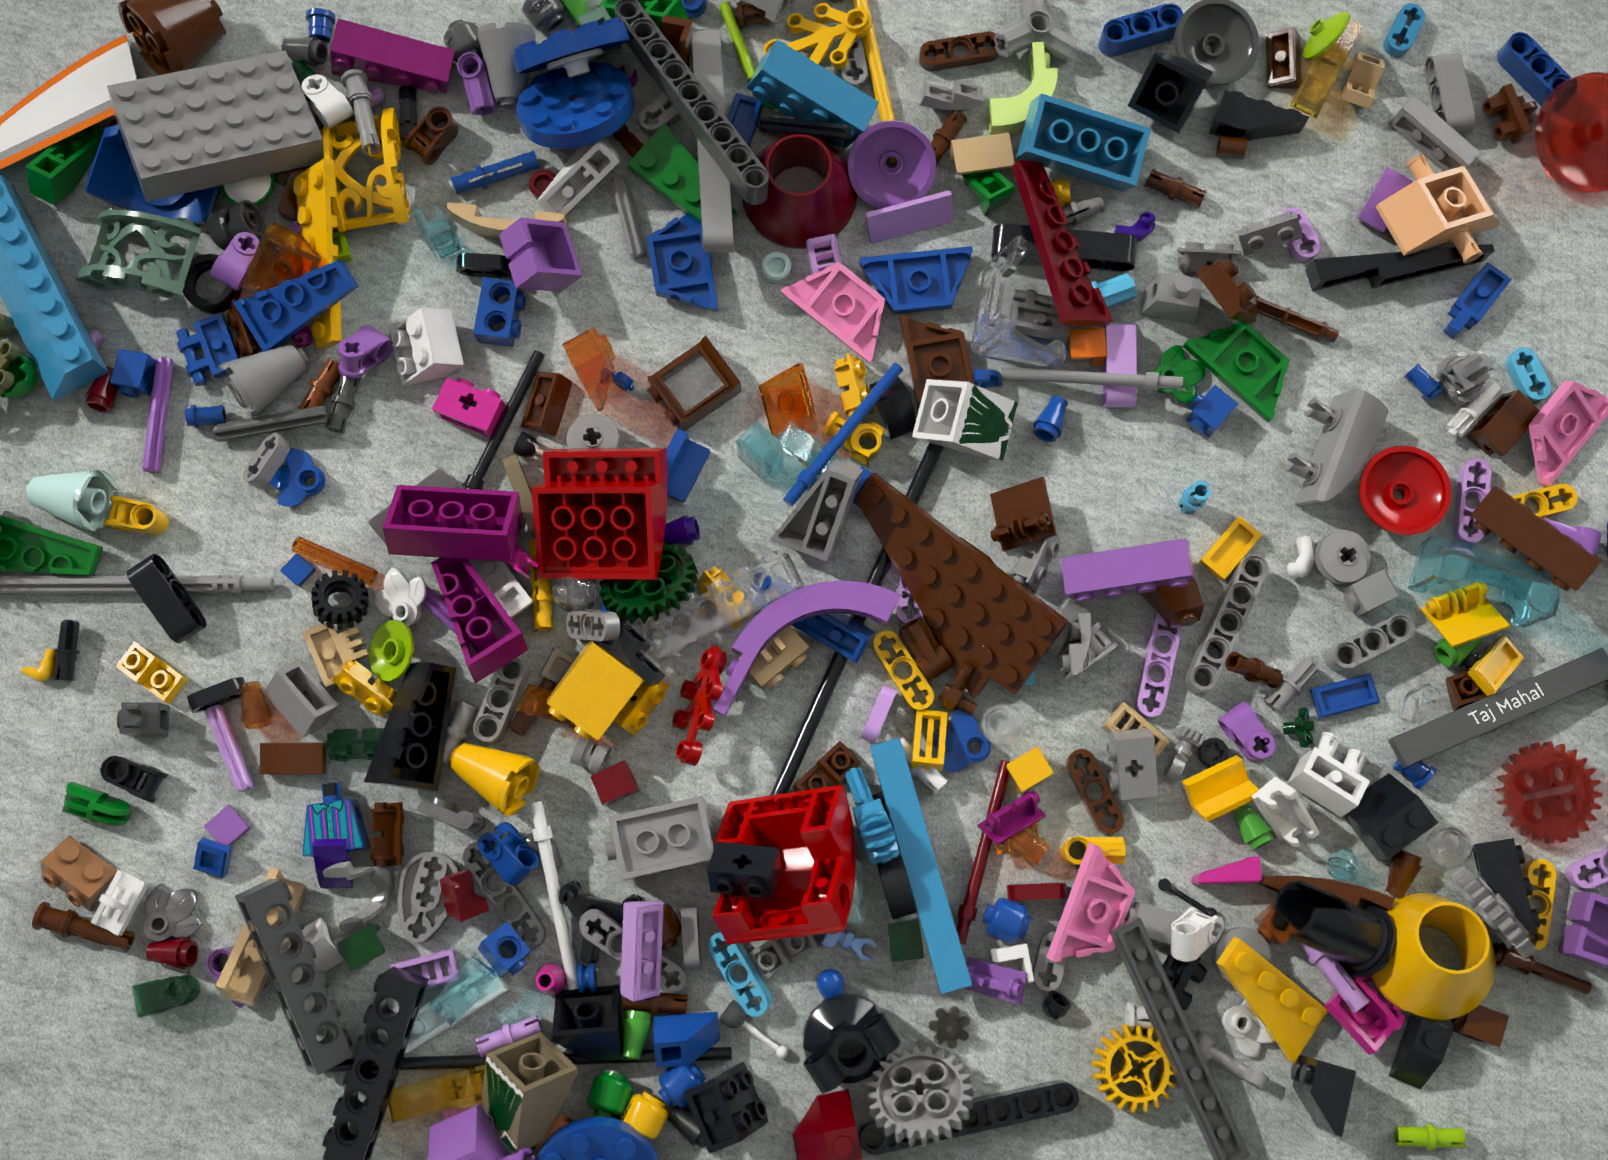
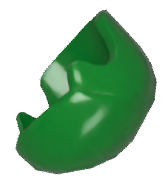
[1,352,37,398]

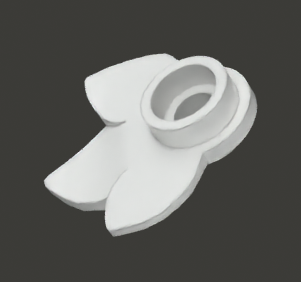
[374,568,426,627]
[1222,1000,1275,1058]

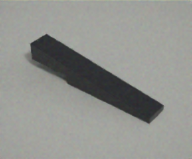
[1306,244,1495,291]

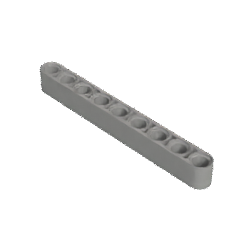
[691,29,734,254]

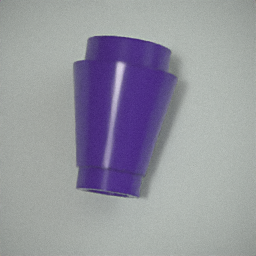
[664,515,700,545]

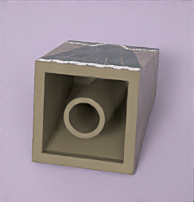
[481,1032,578,1153]

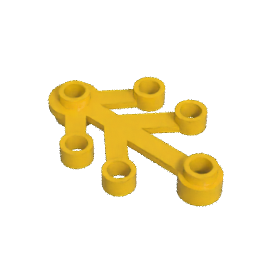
[763,3,872,69]

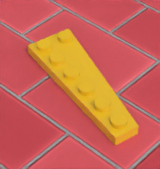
[293,158,342,349]

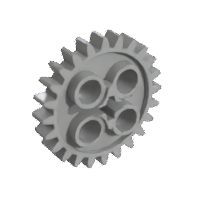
[1452,866,1538,960]
[867,1045,974,1147]

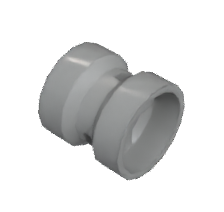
[570,736,612,773]

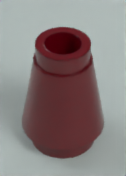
[85,366,118,413]
[146,938,198,970]

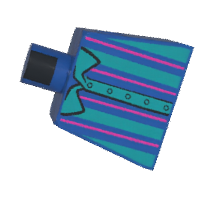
[303,783,371,857]

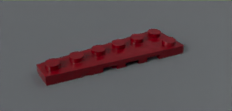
[1012,160,1113,327]

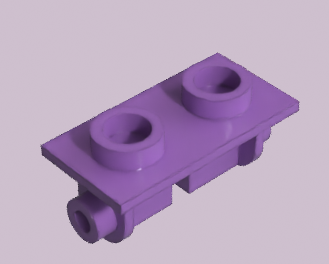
[963,957,1027,1005]

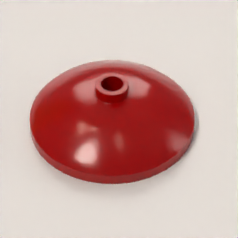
[1358,446,1452,536]

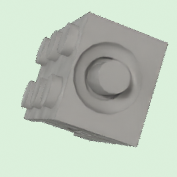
[605,796,714,881]

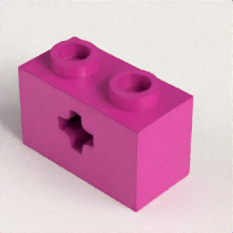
[432,377,506,438]

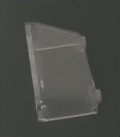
[971,236,1067,369]

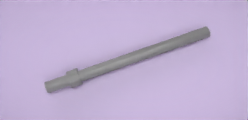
[1001,367,1184,391]

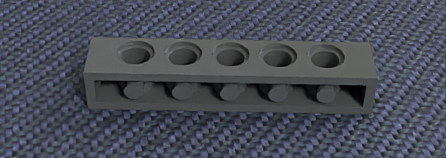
[235,879,353,1075]

